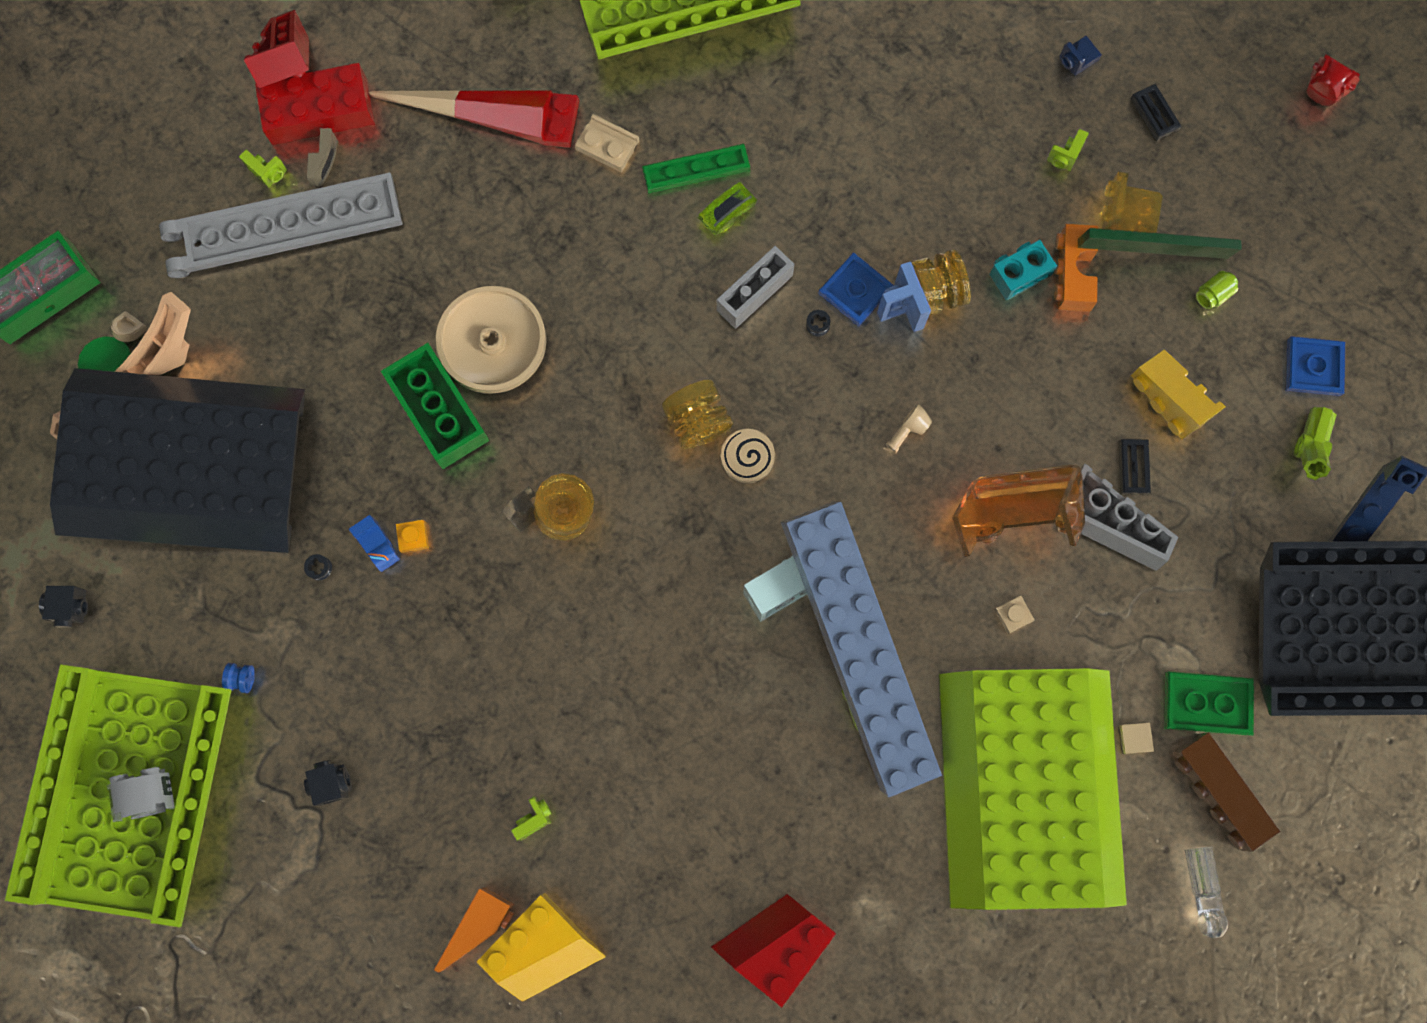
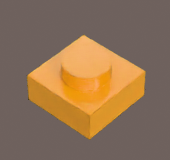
[396,520,429,553]

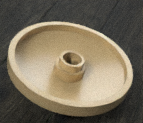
[436,286,546,393]

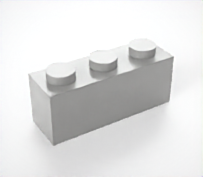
[717,246,794,329]

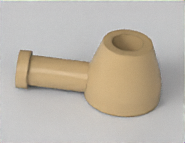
[886,404,932,452]

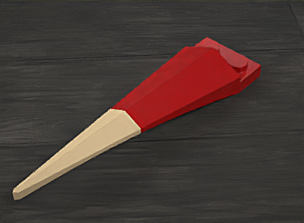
[369,90,580,148]

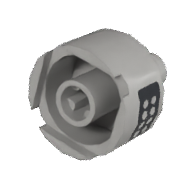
[107,767,175,822]

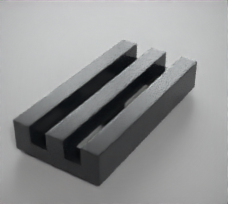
[1130,83,1182,141]
[1118,439,1151,495]

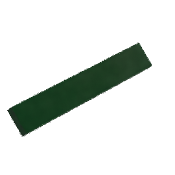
[1078,228,1242,259]

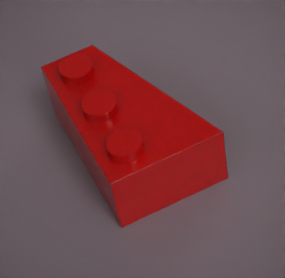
[243,10,309,88]

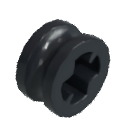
[806,310,831,337]
[304,554,332,580]

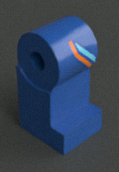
[349,515,401,572]

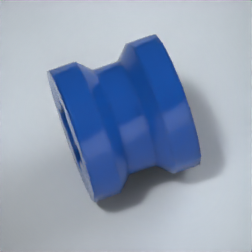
[222,663,255,693]

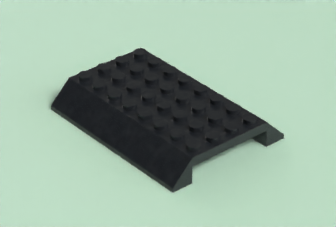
[50,368,305,553]
[1259,541,1427,716]

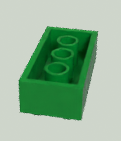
[381,343,490,469]

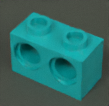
[989,240,1057,301]

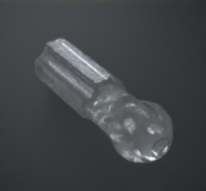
[1185,846,1228,938]

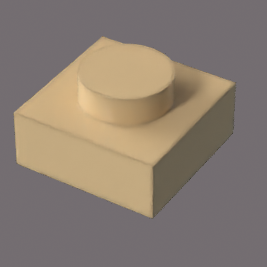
[994,596,1035,634]

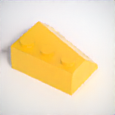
[476,893,606,1002]

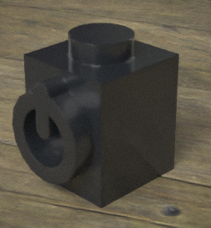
[39,586,88,628]
[304,760,352,806]

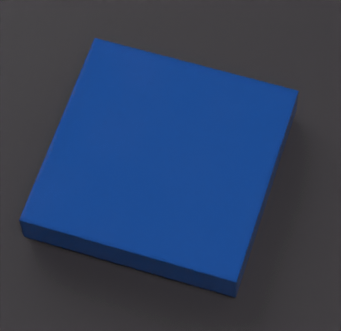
[818,252,894,327]
[1286,336,1345,396]

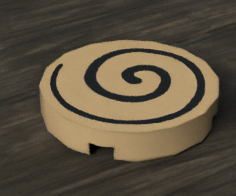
[720,429,775,484]

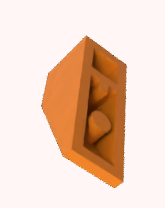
[434,887,514,973]

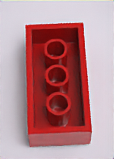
[255,63,375,146]

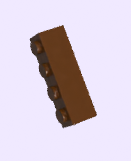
[1172,732,1281,852]

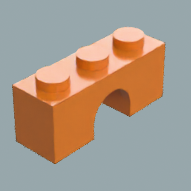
[1054,224,1098,312]

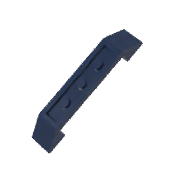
[1328,456,1427,541]

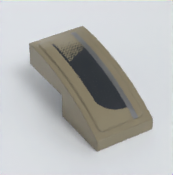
[307,128,338,189]

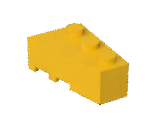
[1131,349,1226,440]

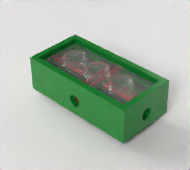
[0,230,101,344]

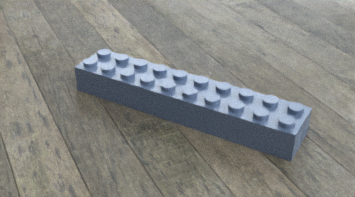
[781,501,942,798]

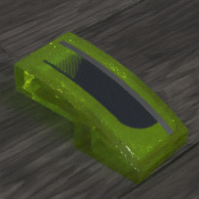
[698,182,757,236]

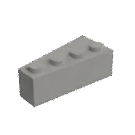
[1054,464,1178,571]

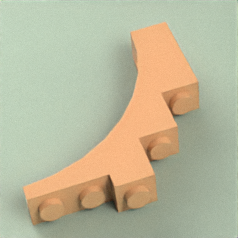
[50,292,191,439]

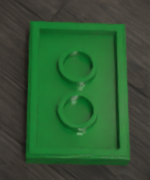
[1164,671,1254,736]

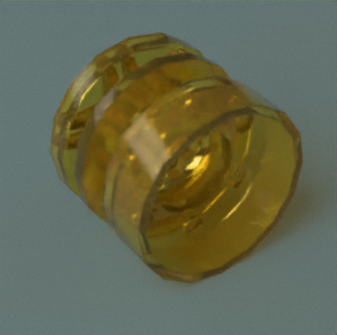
[911,249,971,316]
[661,380,734,449]
[534,474,594,541]

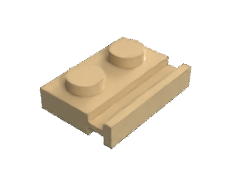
[575,114,640,173]

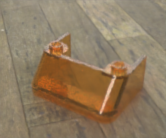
[952,465,1085,557]

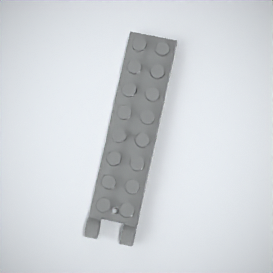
[159,173,403,278]

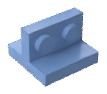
[877,261,931,332]

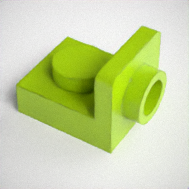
[1047,129,1089,171]
[239,150,287,188]
[511,796,552,841]

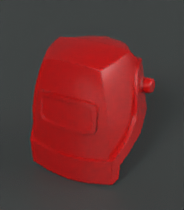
[1306,55,1361,107]

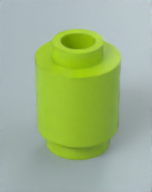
[1196,271,1238,310]

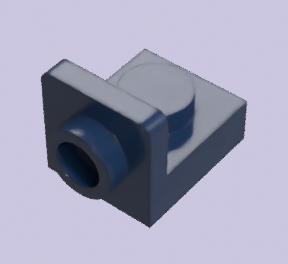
[1059,36,1102,76]

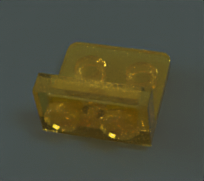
[1100,171,1163,233]

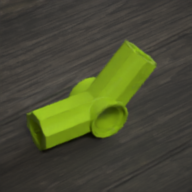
[1294,407,1337,480]

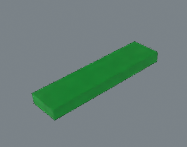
[642,144,751,194]

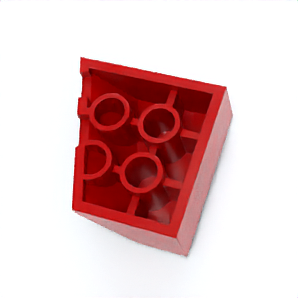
[711,894,836,1008]

